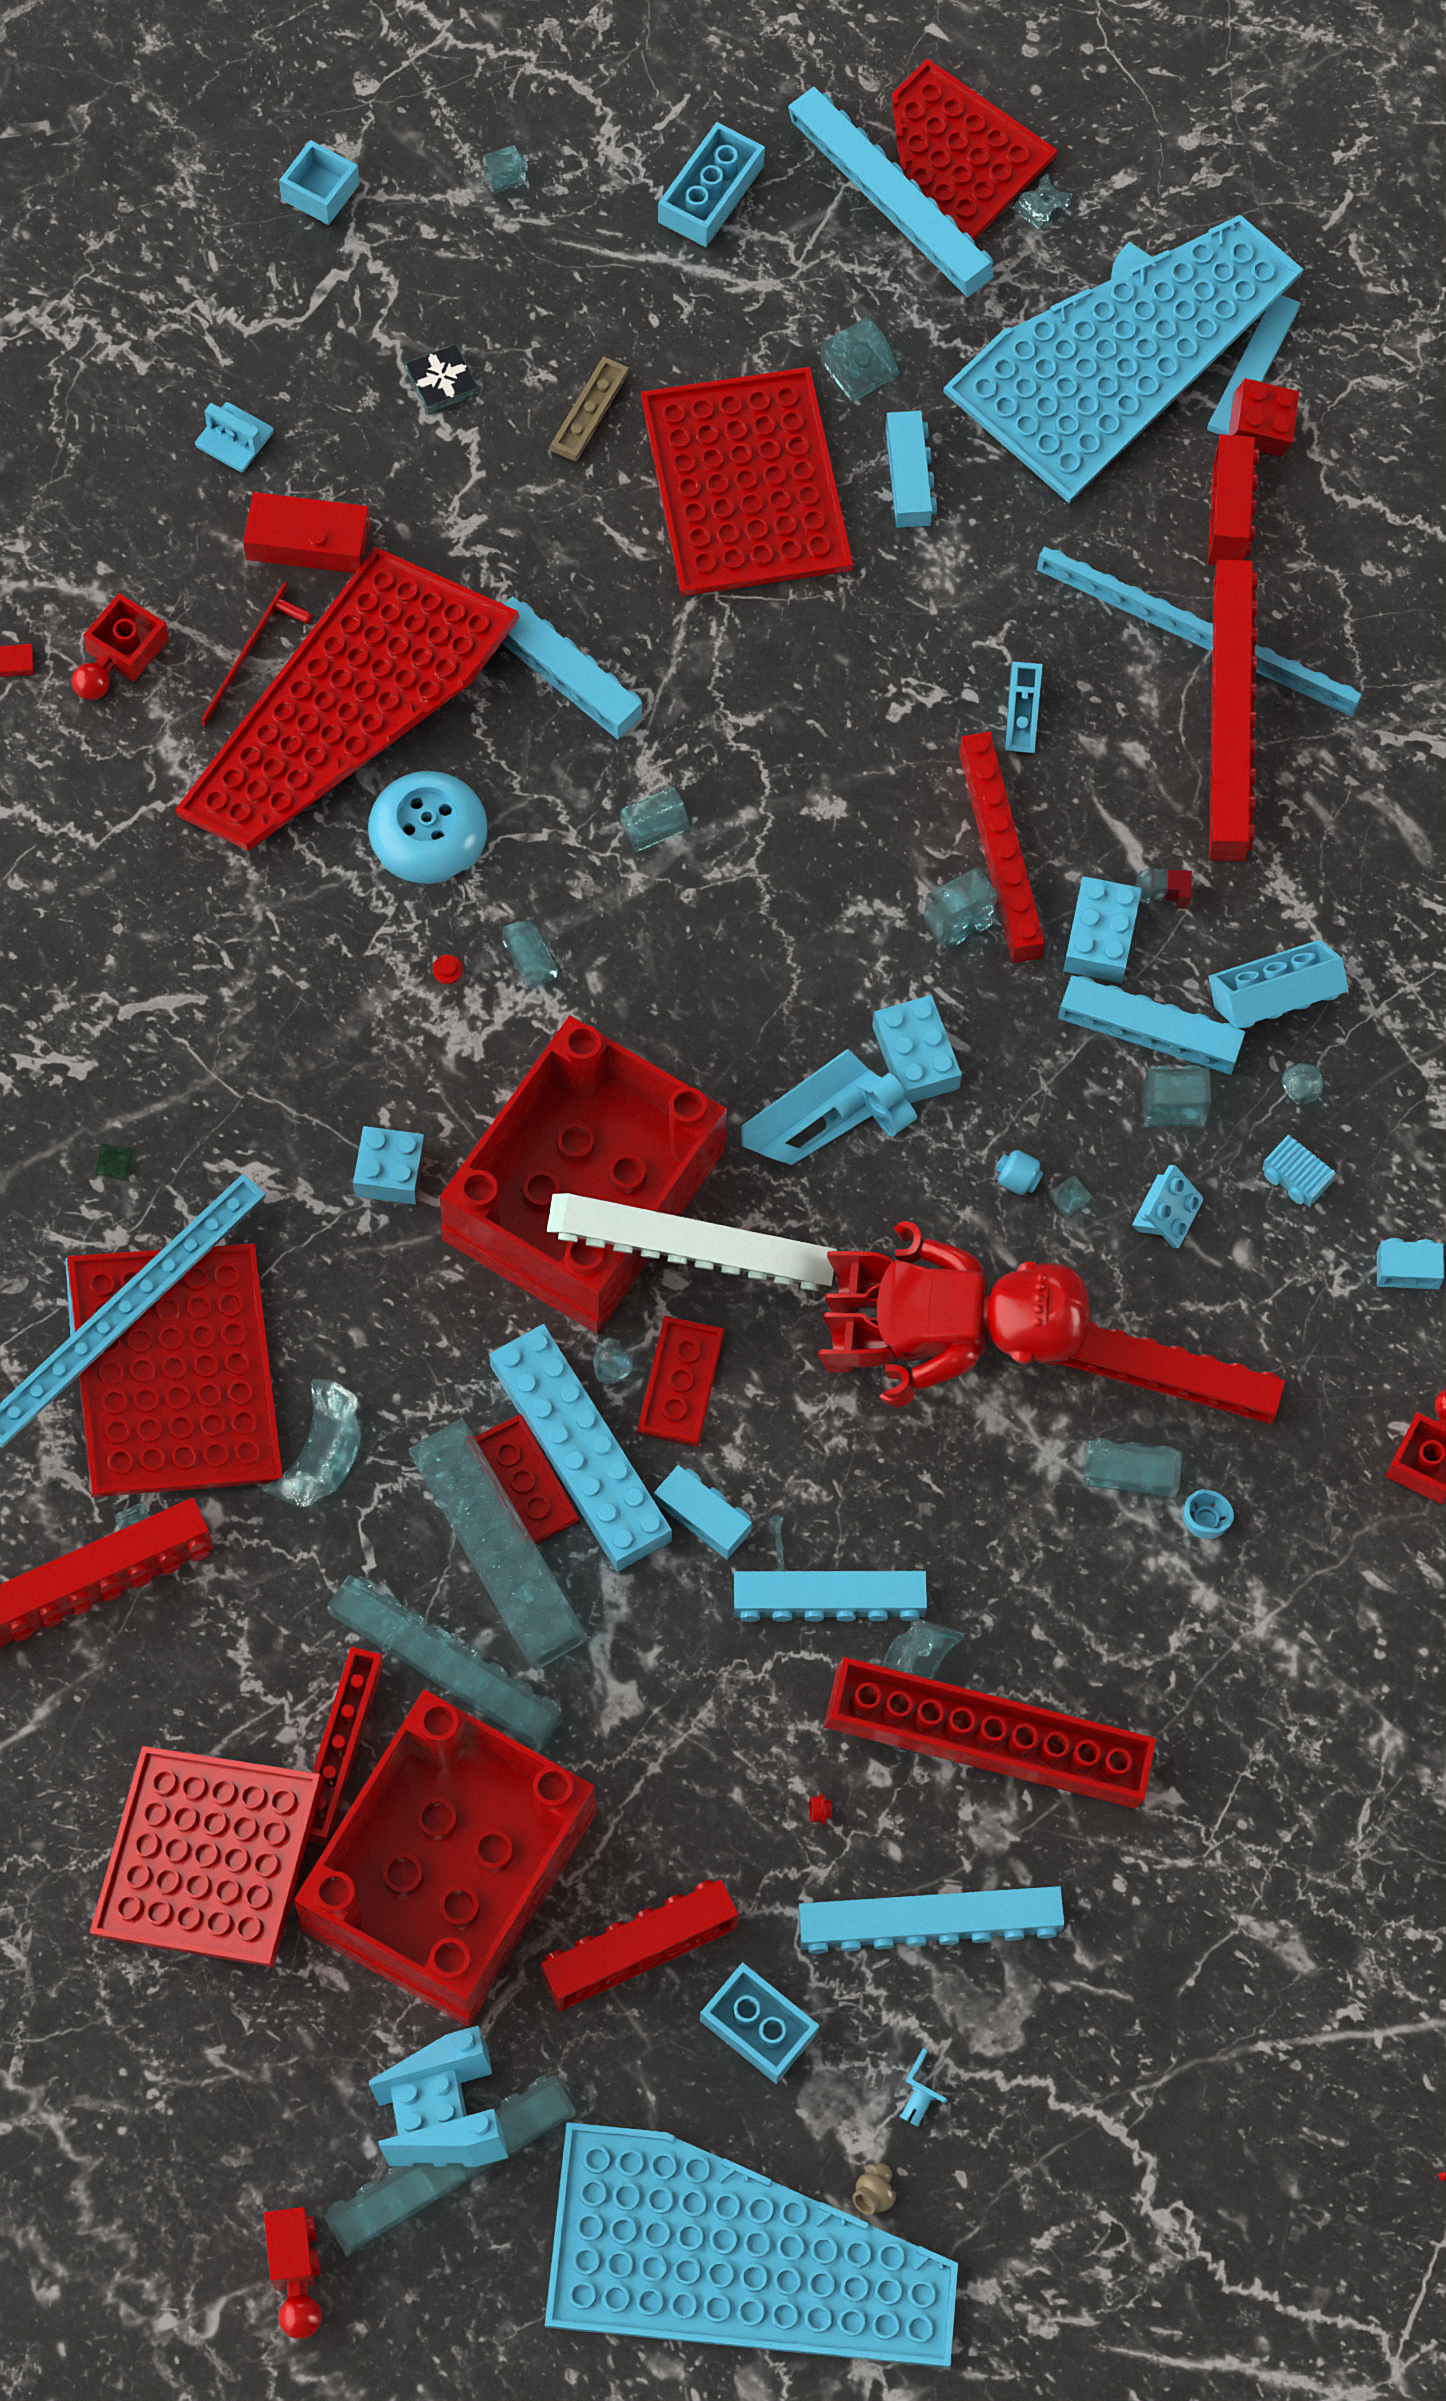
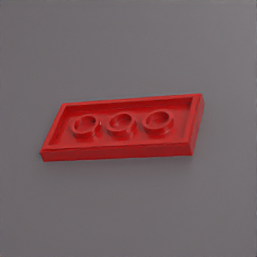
[637,1316,725,1447]
[466,1414,580,1551]

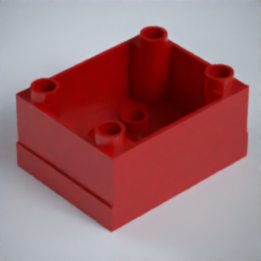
[440,1015,727,1335]
[294,1689,597,2027]

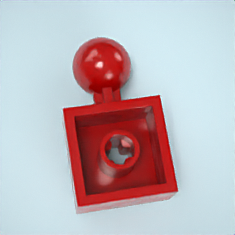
[71,593,169,701]
[1385,1389,1446,1504]
[263,2207,322,2339]

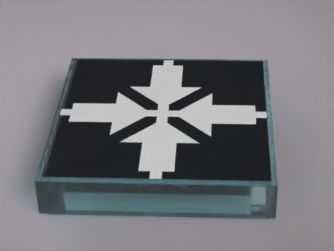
[404,343,480,414]

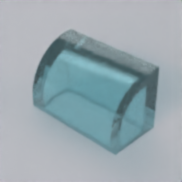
[620,787,690,852]
[502,921,560,990]

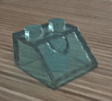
[820,316,900,402]

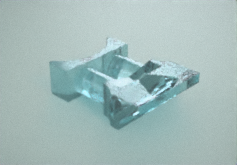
[1013,174,1073,230]

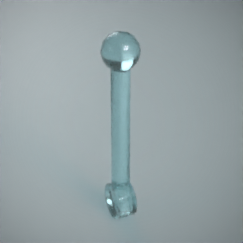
[770,1514,787,1571]

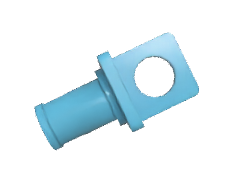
[899,2047,948,2127]

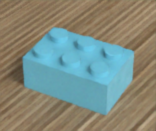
[1063,876,1142,983]
[872,995,962,1103]
[700,1962,820,2084]

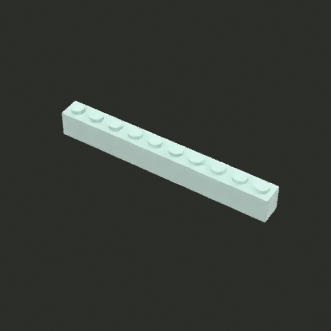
[547,1193,837,1291]

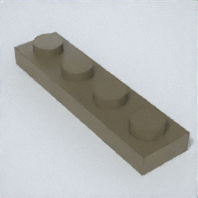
[551,356,629,462]

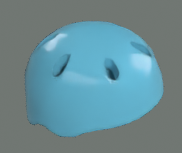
[1182,1489,1234,1539]

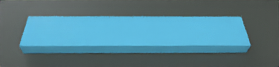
[1207,295,1301,435]

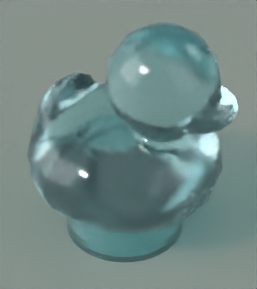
[593,1338,633,1384]

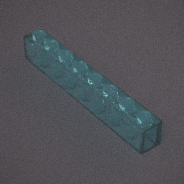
[327,1574,562,1752]
[324,2075,576,2257]

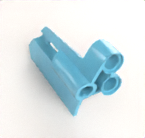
[741,1049,917,1165]

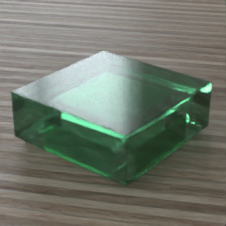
[95,1144,133,1181]

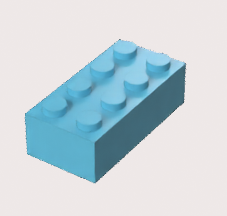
[658,122,765,247]
[1208,940,1349,1028]

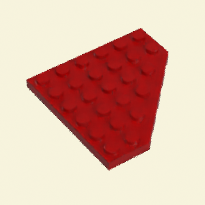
[892,58,1058,241]

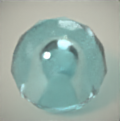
[1281,1062,1324,1104]

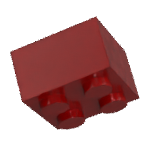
[1228,378,1299,457]

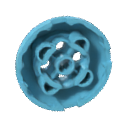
[368,771,488,884]

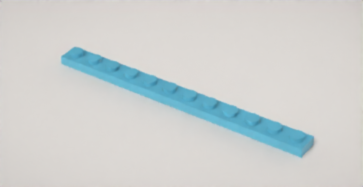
[1037,546,1362,717]
[0,1173,266,1448]

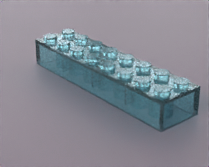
[407,1418,590,1671]

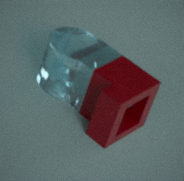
[1135,869,1192,909]

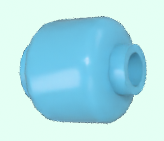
[995,1150,1043,1195]

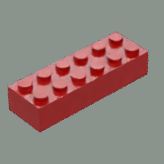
[541,1879,738,2012]

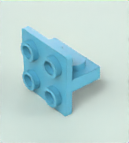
[195,402,274,472]
[1132,1165,1203,1248]

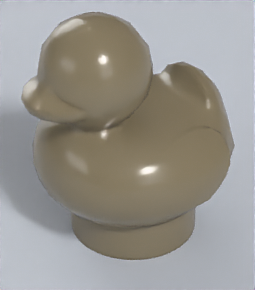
[853,2163,896,2215]

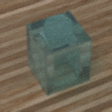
[483,145,528,193]

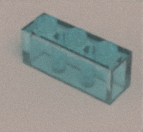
[1082,1438,1182,1497]

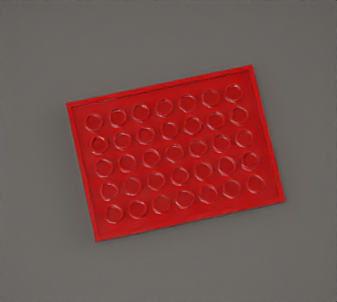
[641,367,853,597]
[67,1243,283,1497]

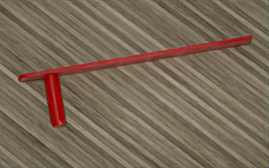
[202,582,313,726]

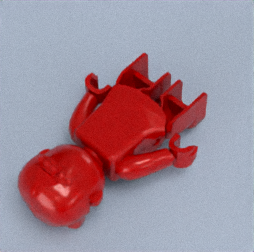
[818,1221,1091,1407]

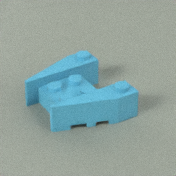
[369,2026,508,2167]

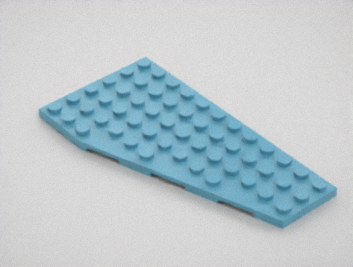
[943,215,1303,504]
[545,2122,958,2368]

